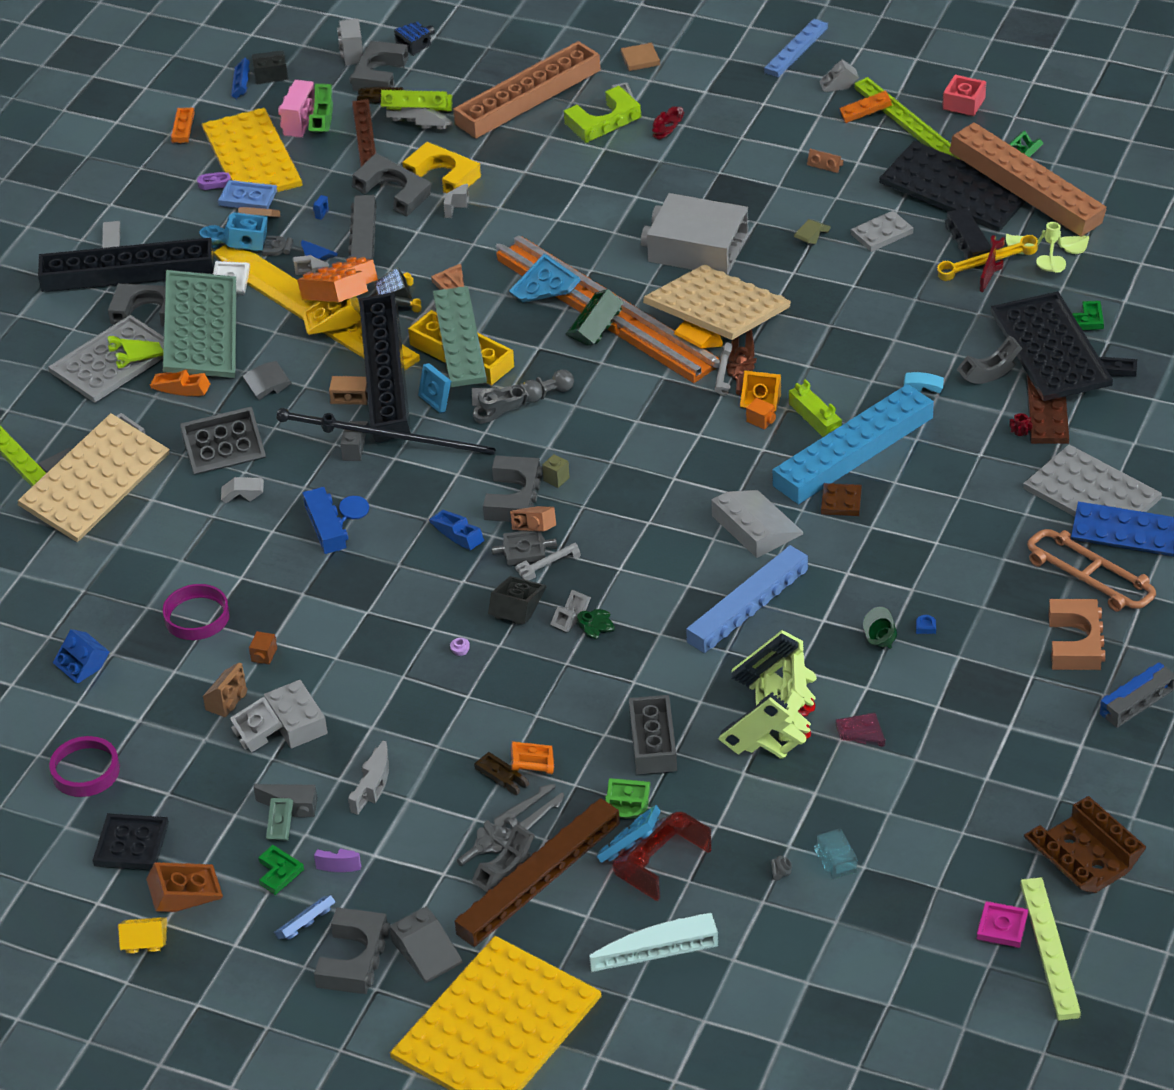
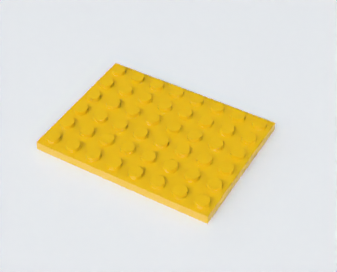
[390,936,602,1090]

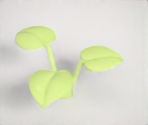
[1006,222,1089,273]

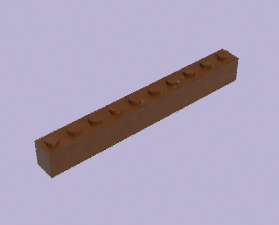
[455,798,620,948]

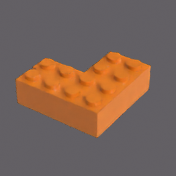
[297,257,378,302]

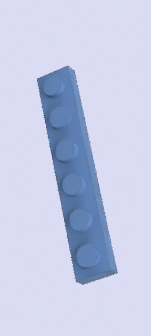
[764,19,828,77]

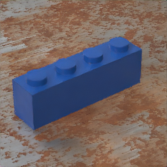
[302,487,348,554]

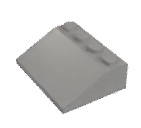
[711,490,803,558]

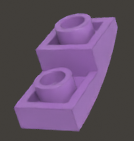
[314,848,361,872]

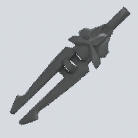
[456,784,564,866]

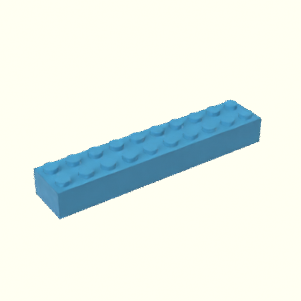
[772,384,934,505]

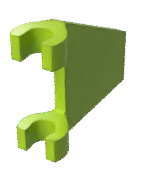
[107,336,163,368]

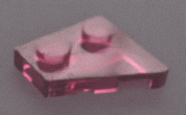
[836,713,885,747]

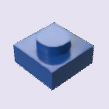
[313,195,329,220]

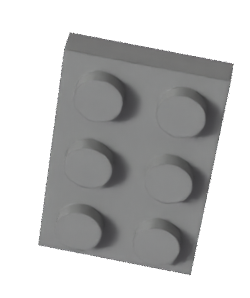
[851,211,914,252]

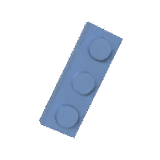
[274,895,335,940]

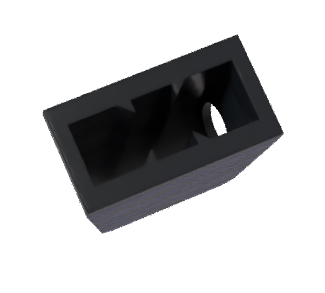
[394,22,435,56]

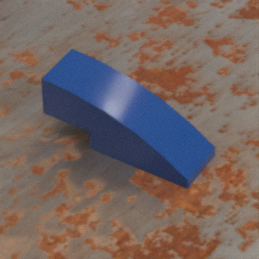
[429,510,484,550]

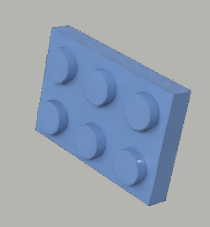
[218,180,277,209]

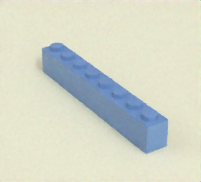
[686,545,808,654]

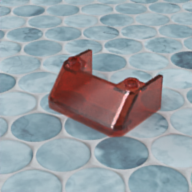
[613,812,711,901]

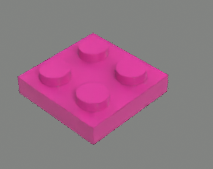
[977,901,1028,948]

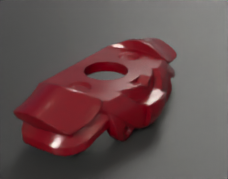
[652,106,685,139]

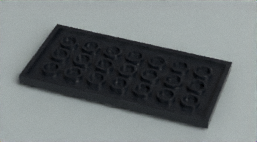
[879,141,1026,232]
[991,291,1113,401]

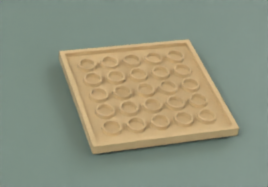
[643,265,791,340]

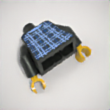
[369,267,422,313]

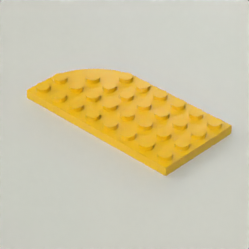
[202,108,302,192]

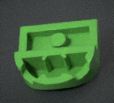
[606,778,651,819]

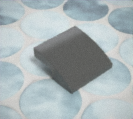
[243,361,291,400]

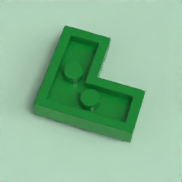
[1072,301,1104,330]
[258,845,304,895]

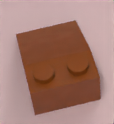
[146,862,223,912]

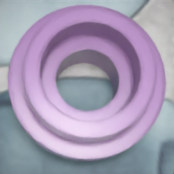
[450,638,470,656]

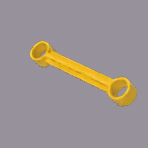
[937,235,1038,281]

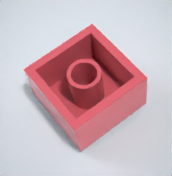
[943,75,986,116]

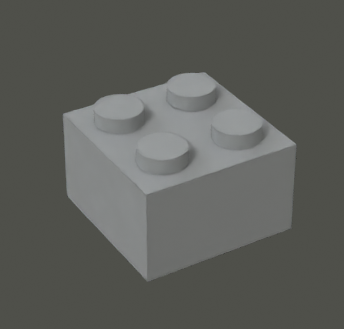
[337,19,363,65]

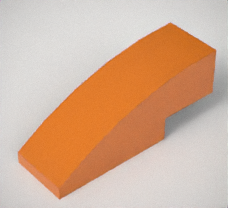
[150,370,210,396]

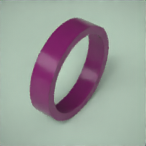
[163,584,230,640]
[49,736,120,797]

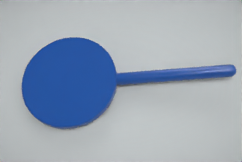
[339,496,369,523]

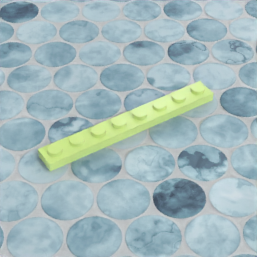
[1021,877,1081,1021]

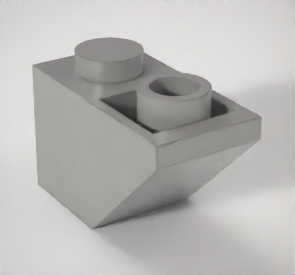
[819,59,859,92]

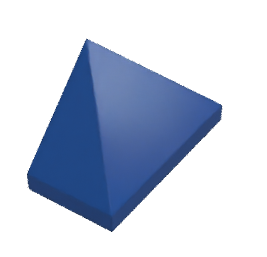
[301,240,338,260]

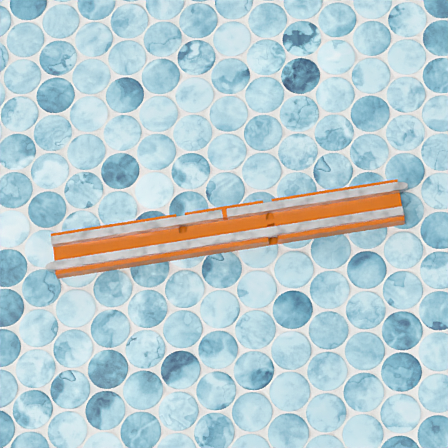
[496,235,720,383]

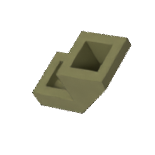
[794,219,831,244]

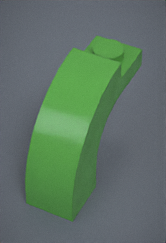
[309,84,333,132]

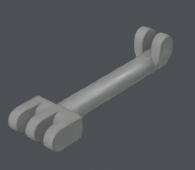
[715,342,732,396]
[515,542,581,581]

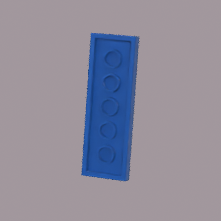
[1071,501,1174,556]

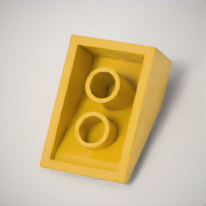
[302,296,361,335]

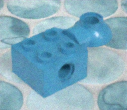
[199,212,268,251]

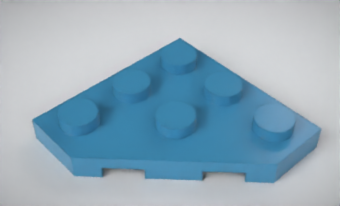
[509,253,581,303]
[597,805,661,863]

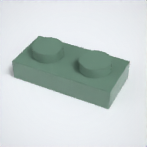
[266,798,293,841]

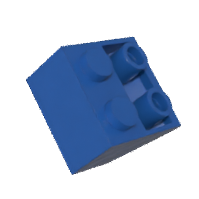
[53,629,110,683]

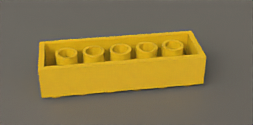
[408,310,515,386]

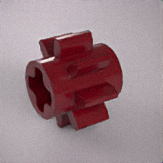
[1009,413,1033,436]

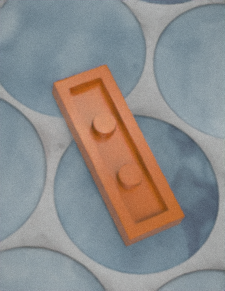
[840,91,892,123]
[171,108,194,143]

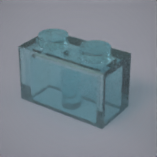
[815,828,857,879]

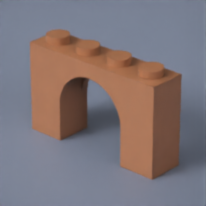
[1048,599,1105,670]

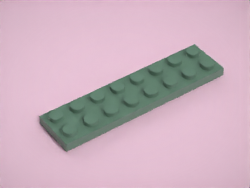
[433,286,487,387]

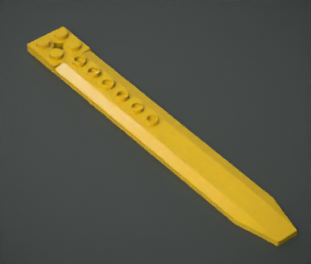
[214,244,420,370]

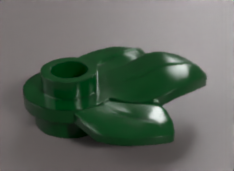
[577,609,615,639]

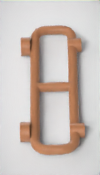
[1027,529,1156,611]

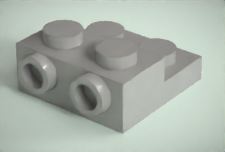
[230,697,283,753]

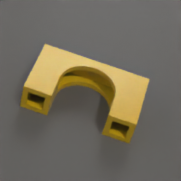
[402,142,481,193]

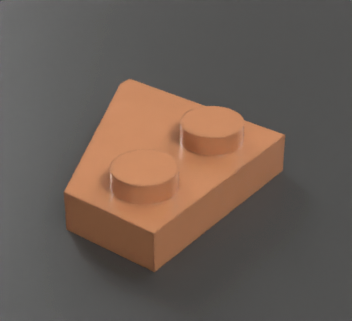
[431,264,464,290]

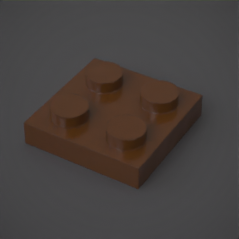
[821,483,862,516]

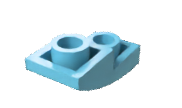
[903,372,944,393]

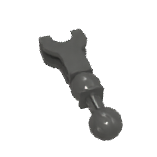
[472,369,574,424]

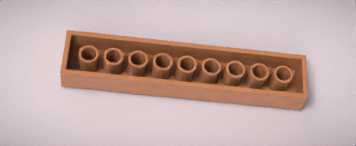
[454,41,600,138]
[949,122,1107,237]

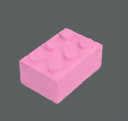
[278,80,315,137]

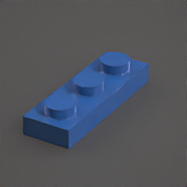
[231,58,250,99]

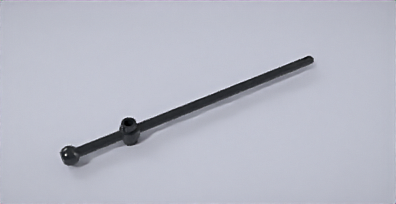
[276,408,496,455]

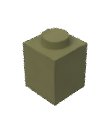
[542,454,570,488]

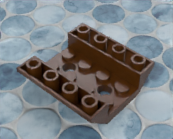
[1024,796,1146,893]

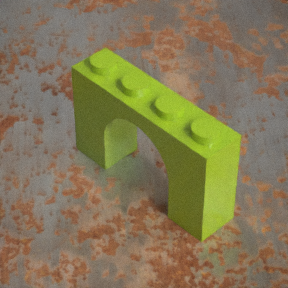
[564,85,641,143]

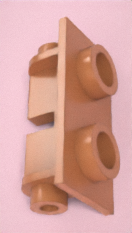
[807,149,844,173]

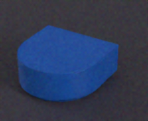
[916,615,936,634]

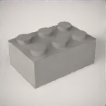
[264,680,328,749]

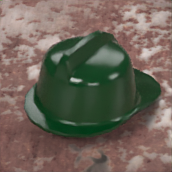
[863,607,897,649]

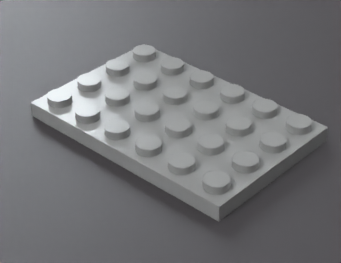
[48,315,164,403]
[1023,444,1162,517]

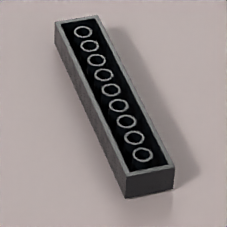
[38,237,214,292]
[359,292,411,442]

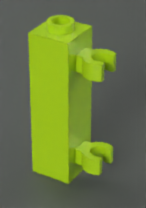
[789,379,842,437]

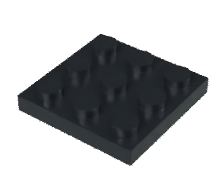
[93,813,169,870]

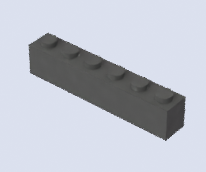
[348,195,377,262]

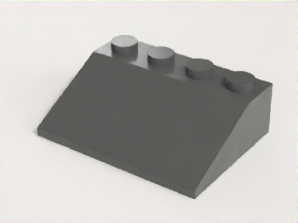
[180,406,266,475]

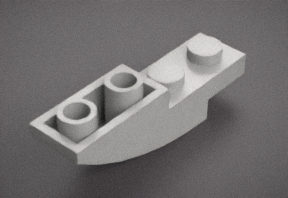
[386,107,453,129]
[348,741,389,815]

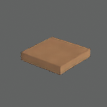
[621,43,660,71]
[238,207,281,217]

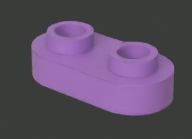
[197,172,231,190]

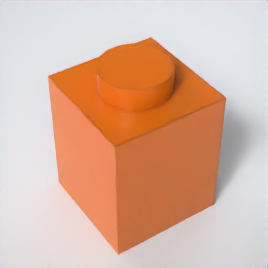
[746,398,776,430]

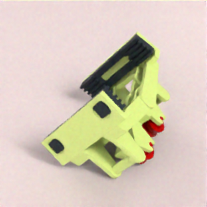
[719,630,816,759]

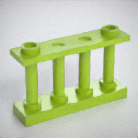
[381,90,453,111]

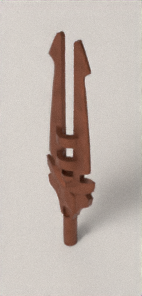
[726,329,757,395]

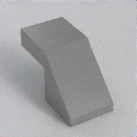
[444,184,469,218]
[293,255,329,275]
[221,477,264,503]
[550,590,591,632]

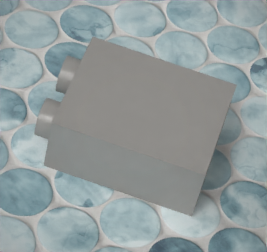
[641,193,748,275]

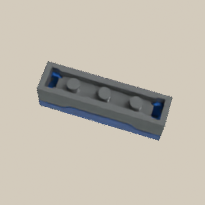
[1100,662,1174,728]

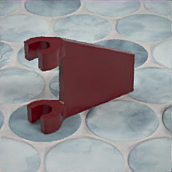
[980,235,1005,292]

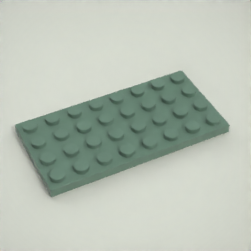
[163,270,236,378]

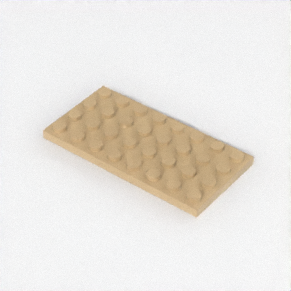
[18,413,170,543]

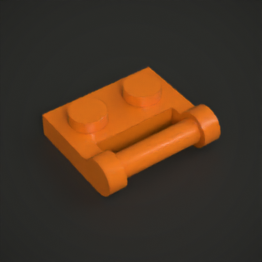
[511,741,554,775]

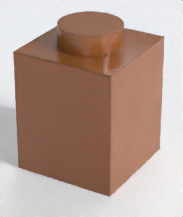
[249,631,277,664]

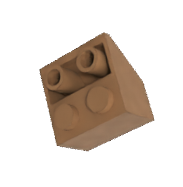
[203,663,247,718]

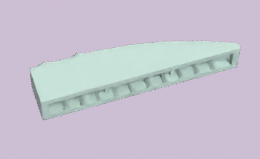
[589,913,718,972]

